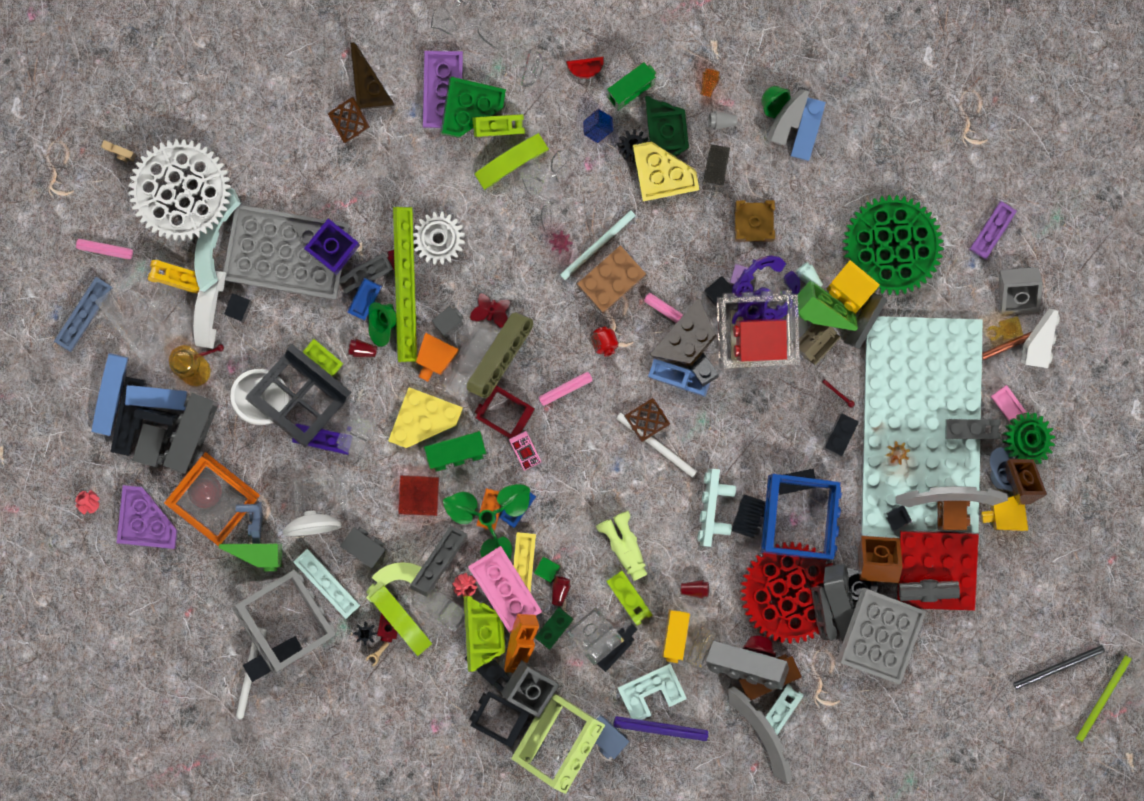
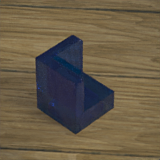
[583,109,613,143]

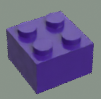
[304,218,360,275]

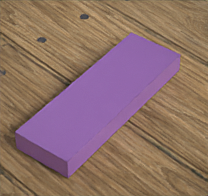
[969,201,1017,260]

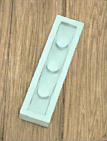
[293,549,361,619]

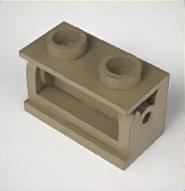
[793,324,841,365]

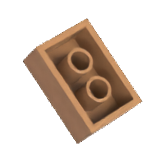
[577,245,646,315]

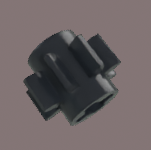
[353,621,378,646]

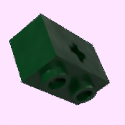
[534,607,574,650]

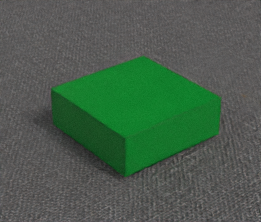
[534,557,560,583]

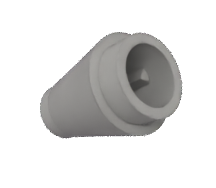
[708,111,737,130]

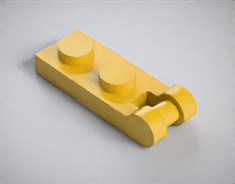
[148,260,199,294]

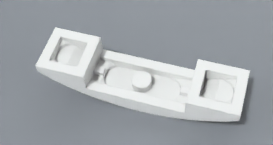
[193,271,226,349]

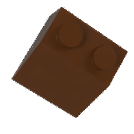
[1005,459,1047,505]

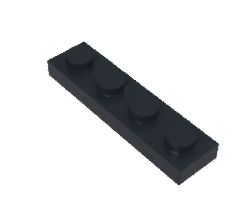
[110,376,146,456]

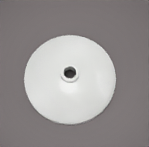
[230,369,289,425]
[283,511,342,536]

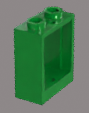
[606,62,656,111]

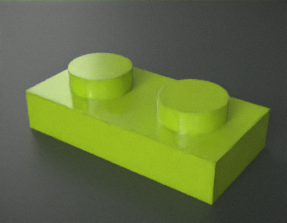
[303,339,344,377]

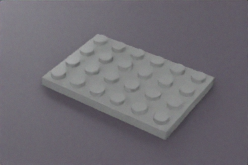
[223,205,350,300]

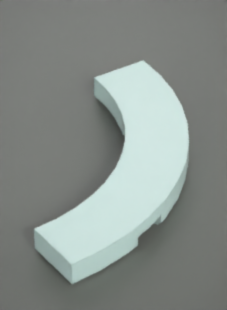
[194,188,241,292]

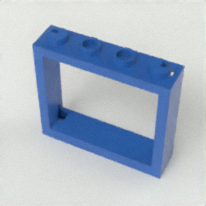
[761,474,842,561]

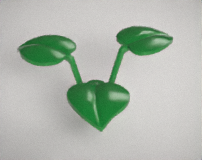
[443,484,530,560]

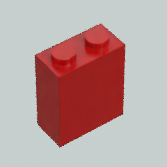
[733,319,787,362]

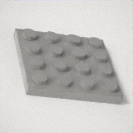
[836,587,926,684]

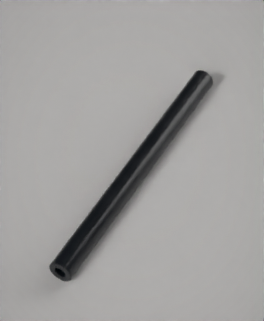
[1013,645,1105,690]

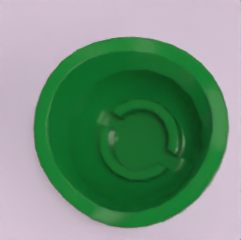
[761,86,791,118]

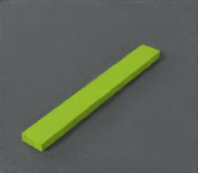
[393,207,417,362]

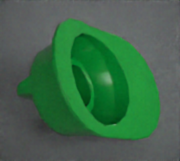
[368,302,397,347]

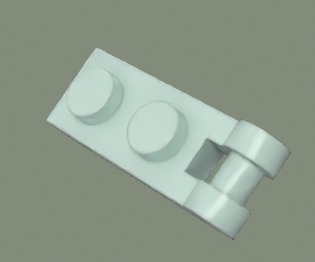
[765,684,804,735]

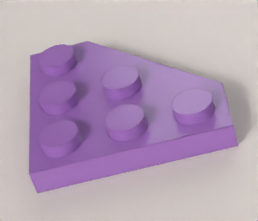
[116,485,178,549]

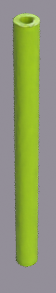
[1076,655,1132,742]

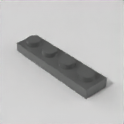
[410,526,468,597]

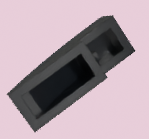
[243,636,303,682]

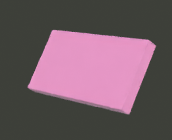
[468,546,542,633]

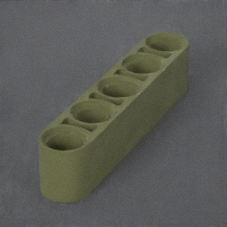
[467,312,533,398]

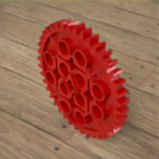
[740,542,834,644]

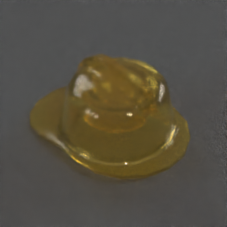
[169,345,211,386]

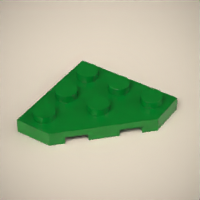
[440,77,506,138]

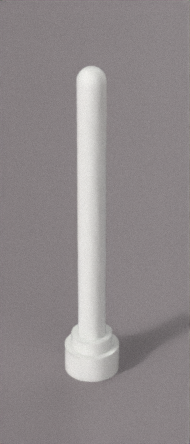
[236,627,267,719]

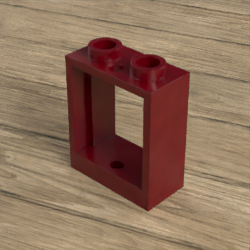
[474,385,535,439]

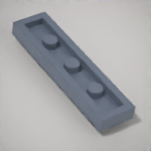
[54,277,113,352]

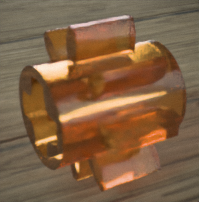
[885,441,910,465]

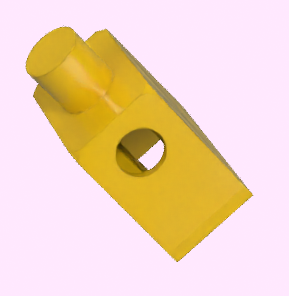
[981,496,1028,531]

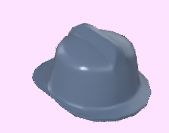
[990,448,1014,492]

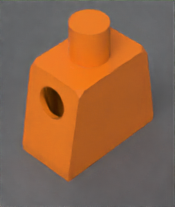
[416,333,459,382]

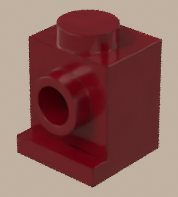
[377,613,398,642]

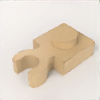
[101,140,136,163]

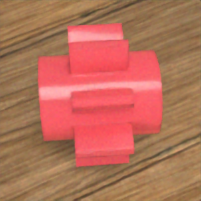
[75,490,100,515]
[452,573,478,598]

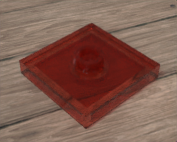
[398,475,439,516]

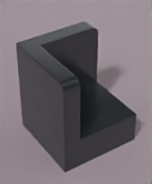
[703,276,732,307]
[224,293,252,323]
[884,505,912,531]

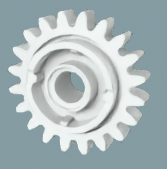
[413,212,465,265]

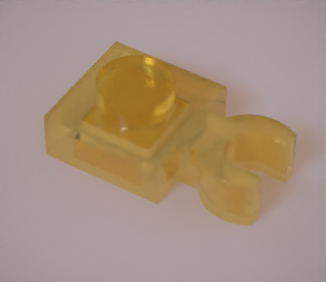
[986,316,1023,341]

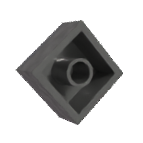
[501,660,559,718]

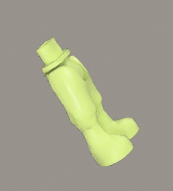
[596,510,647,581]

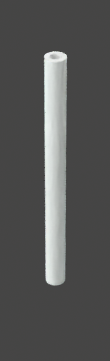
[616,413,697,478]

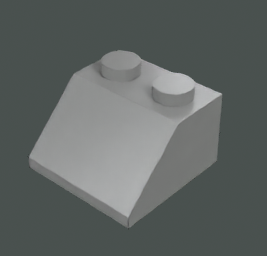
[999,268,1043,314]

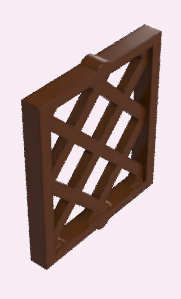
[327,97,370,143]
[624,398,670,443]

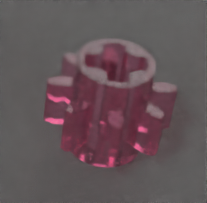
[549,230,573,255]

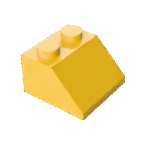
[826,260,880,314]

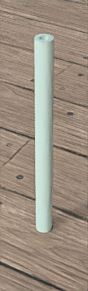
[560,210,636,280]

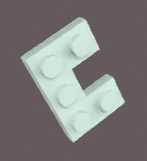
[617,663,687,720]

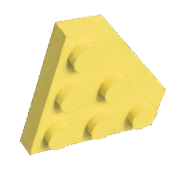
[632,141,699,201]
[388,387,463,448]

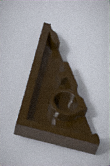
[350,42,394,110]

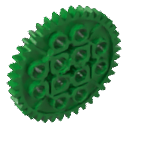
[842,195,944,296]

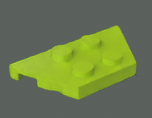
[464,596,505,672]

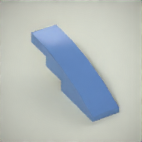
[91,353,128,436]

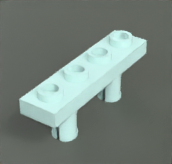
[697,469,736,547]

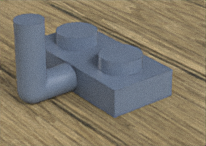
[236,502,263,544]

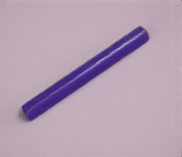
[613,716,708,741]

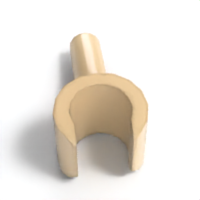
[366,642,389,666]

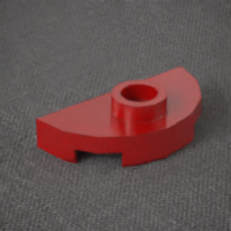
[566,56,604,79]

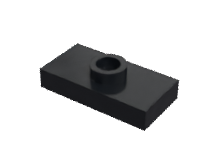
[779,468,817,495]

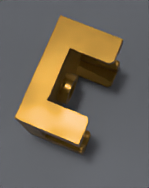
[735,200,775,242]

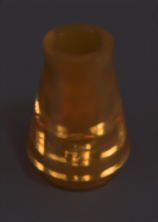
[700,68,721,97]

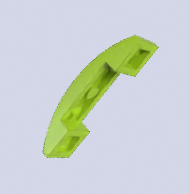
[474,133,549,190]
[369,585,432,656]

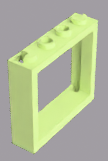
[511,693,605,794]

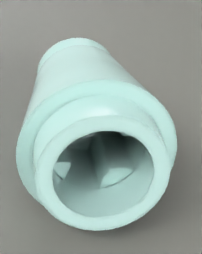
[796,262,823,287]

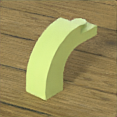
[366,562,422,603]

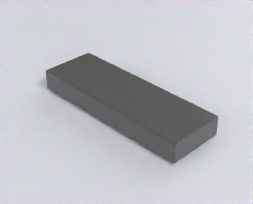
[844,293,888,349]

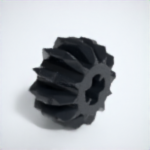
[617,129,649,162]

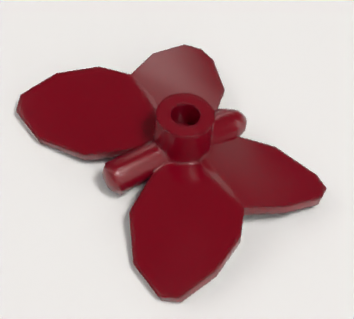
[470,293,510,328]

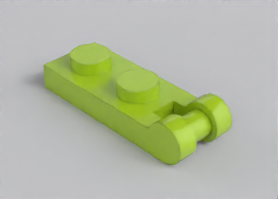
[473,114,525,137]
[606,571,653,626]

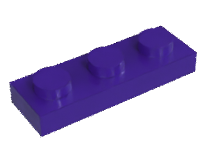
[292,423,353,455]

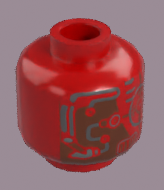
[591,326,619,357]

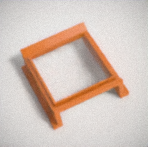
[164,452,260,546]

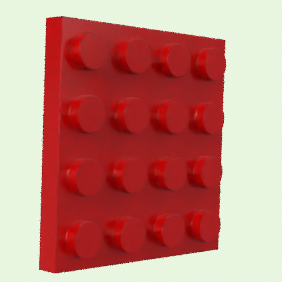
[897,531,979,611]

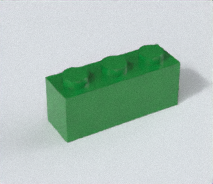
[424,431,487,472]

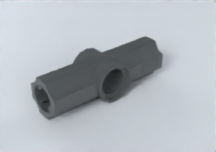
[899,579,960,602]

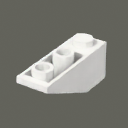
[1020,308,1060,368]

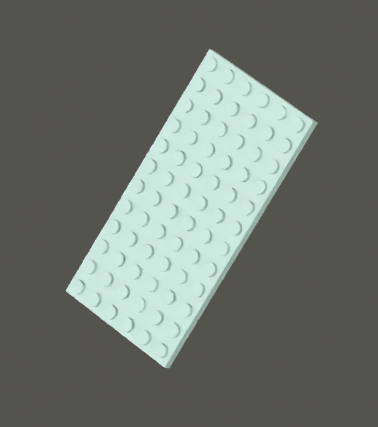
[861,316,983,538]

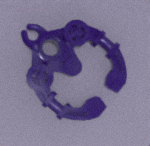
[732,255,800,325]

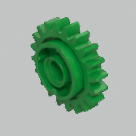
[1002,412,1055,464]

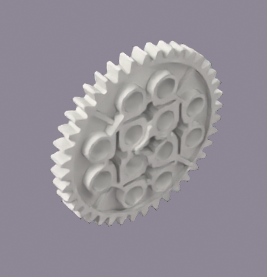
[128,139,231,241]

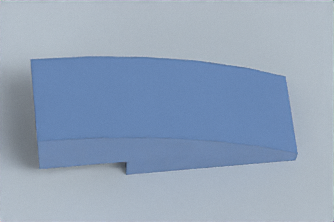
[648,359,710,397]
[125,385,187,411]

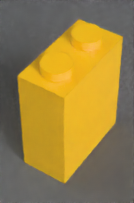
[662,610,690,663]

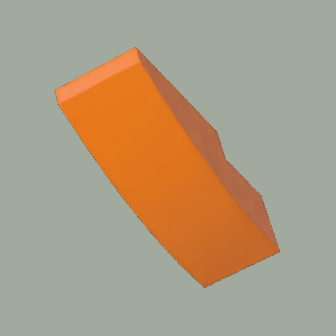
[504,614,539,673]

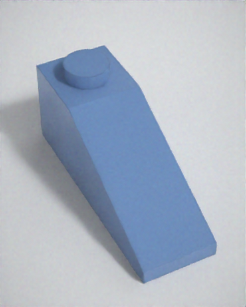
[791,98,826,161]

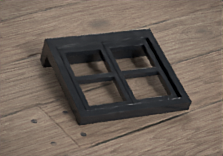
[245,344,352,448]

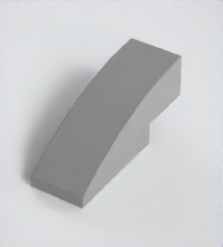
[766,90,809,145]

